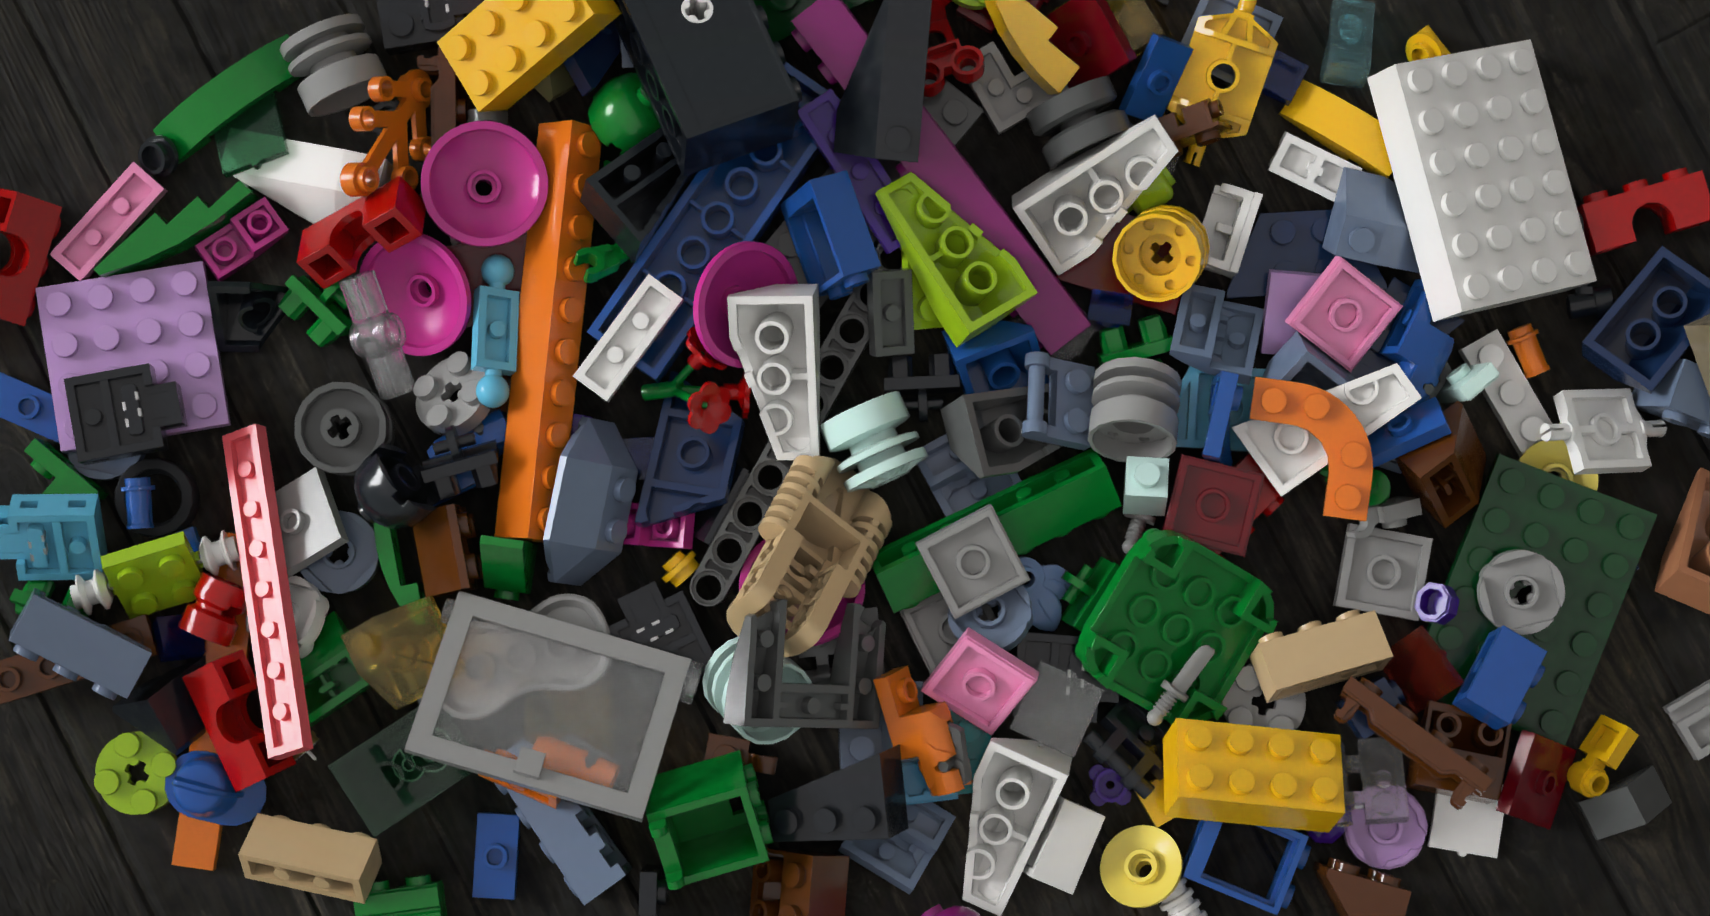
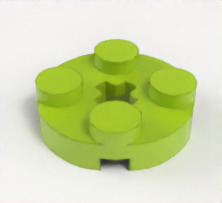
[94,731,178,815]

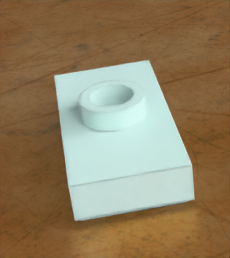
[1436,362,1500,404]

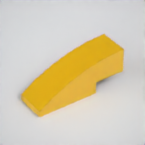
[984,0,1080,95]
[1279,80,1392,178]

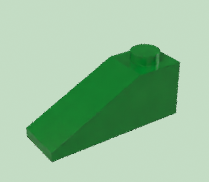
[480,535,538,601]

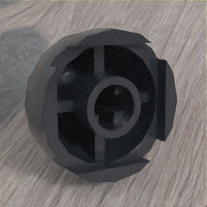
[354,444,439,529]

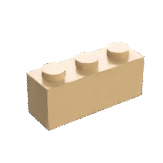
[1249,610,1393,703]
[238,813,382,904]

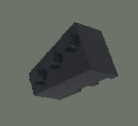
[580,128,697,263]

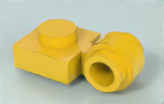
[1567,714,1639,798]

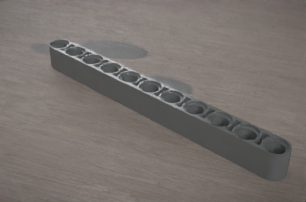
[690,243,902,607]

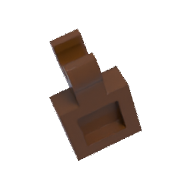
[704,733,778,775]

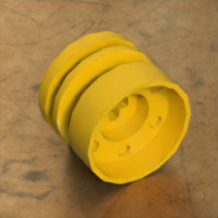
[1112,204,1210,302]

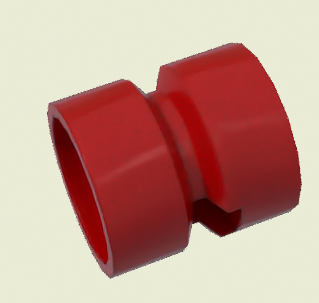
[178,571,247,647]

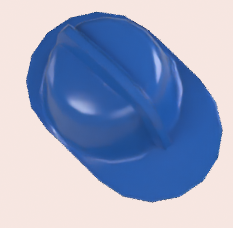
[165,751,267,826]

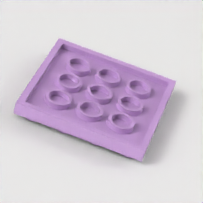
[35,261,231,453]

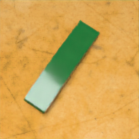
[93,180,259,277]

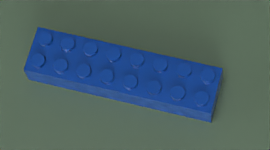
[587,62,841,383]

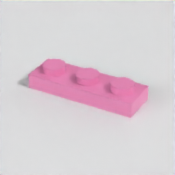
[50,161,168,281]

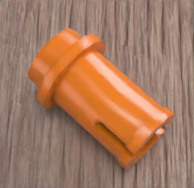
[1506,323,1550,379]

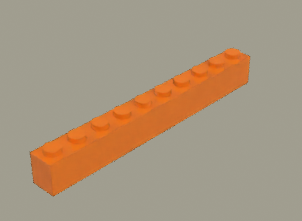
[494,120,602,543]

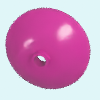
[421,121,548,248]
[358,234,471,356]
[693,241,798,368]

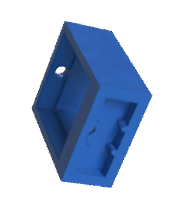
[780,170,881,300]
[1181,820,1311,916]

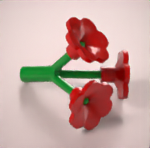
[641,327,751,434]

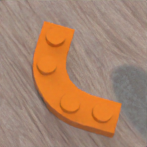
[1249,377,1373,521]

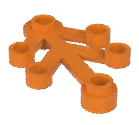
[340,69,433,197]

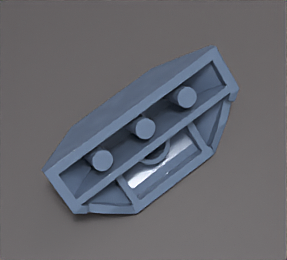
[543,416,638,586]

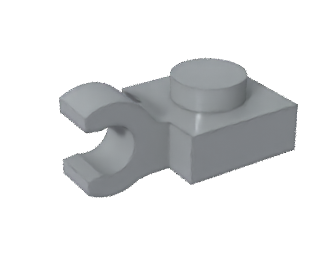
[1346,496,1422,539]

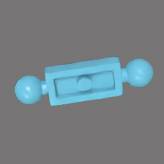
[471,254,520,408]

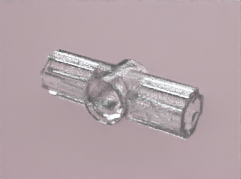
[338,270,415,400]

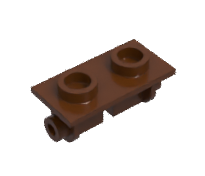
[1158,98,1233,159]

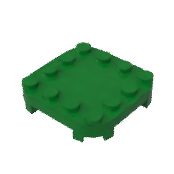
[1075,528,1278,724]

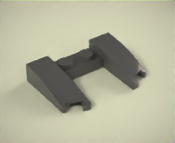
[723,599,886,729]

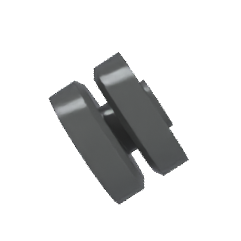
[1026,76,1132,170]
[294,382,395,476]

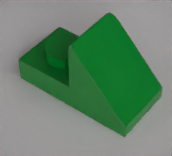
[24,438,109,500]

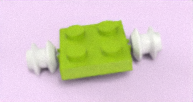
[70,530,240,619]

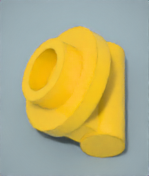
[1405,25,1451,61]

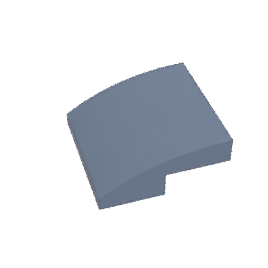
[1169,284,1264,385]
[917,434,1022,517]
[838,802,956,894]

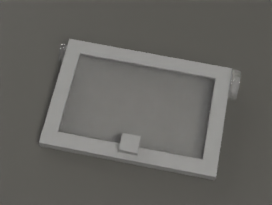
[404,591,704,822]

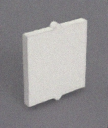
[1427,785,1504,858]

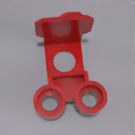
[924,0,985,97]

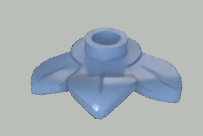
[997,556,1070,632]

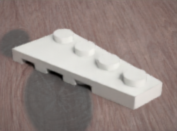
[1231,363,1422,497]

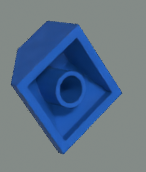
[941,320,1049,395]

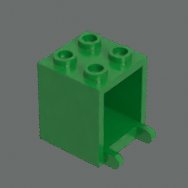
[646,750,774,890]

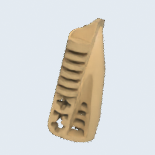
[727,455,892,657]

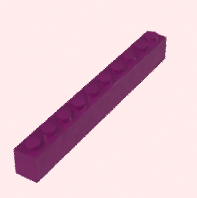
[791,0,1091,355]

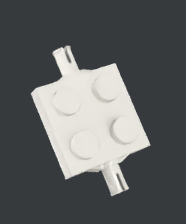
[1540,388,1667,475]

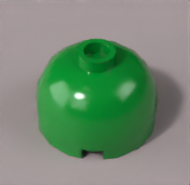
[588,73,661,155]

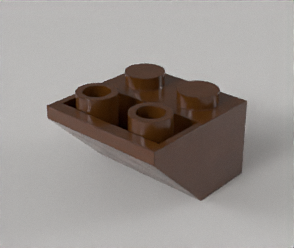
[1395,401,1487,528]
[413,504,483,598]
[1405,701,1512,804]
[749,847,850,916]
[1313,857,1412,916]

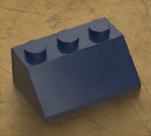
[1582,246,1710,394]

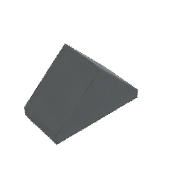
[1577,765,1672,840]

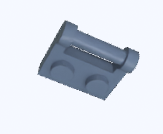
[1022,351,1095,451]

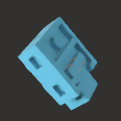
[0,494,108,581]

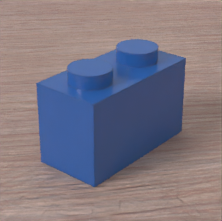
[1452,625,1548,730]

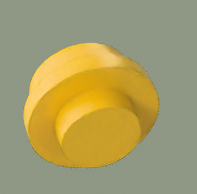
[662,550,700,587]

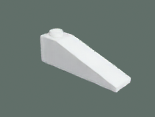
[1012,115,1178,276]
[222,129,393,246]
[727,284,820,460]
[962,738,1072,916]

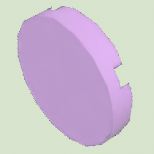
[1343,785,1428,870]

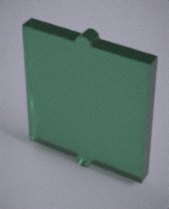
[214,92,289,178]

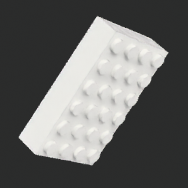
[1367,39,1597,322]

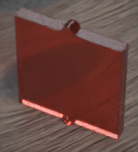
[1383,625,1464,714]

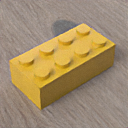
[437,0,621,112]
[1163,718,1345,833]

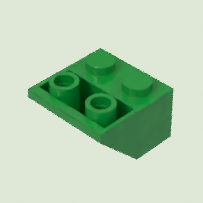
[300,611,381,728]

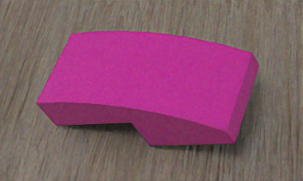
[195,197,289,281]
[623,503,695,549]

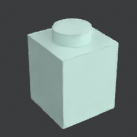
[1123,456,1169,516]

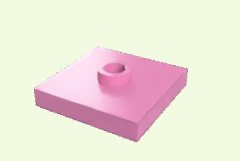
[1285,256,1403,372]
[921,627,1039,736]

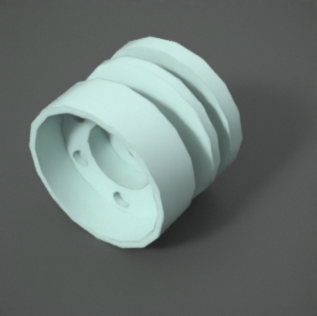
[820,391,928,492]
[702,637,812,744]

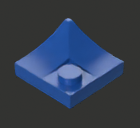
[1202,371,1243,466]

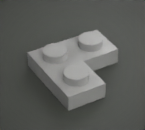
[962,41,1069,135]

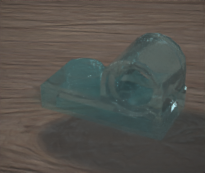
[1320,0,1375,89]

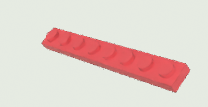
[222,423,313,760]

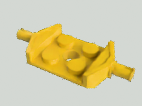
[1166,0,1278,167]

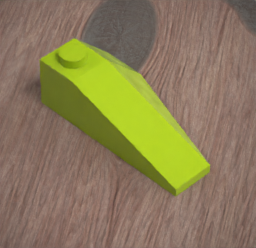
[875,172,1038,348]

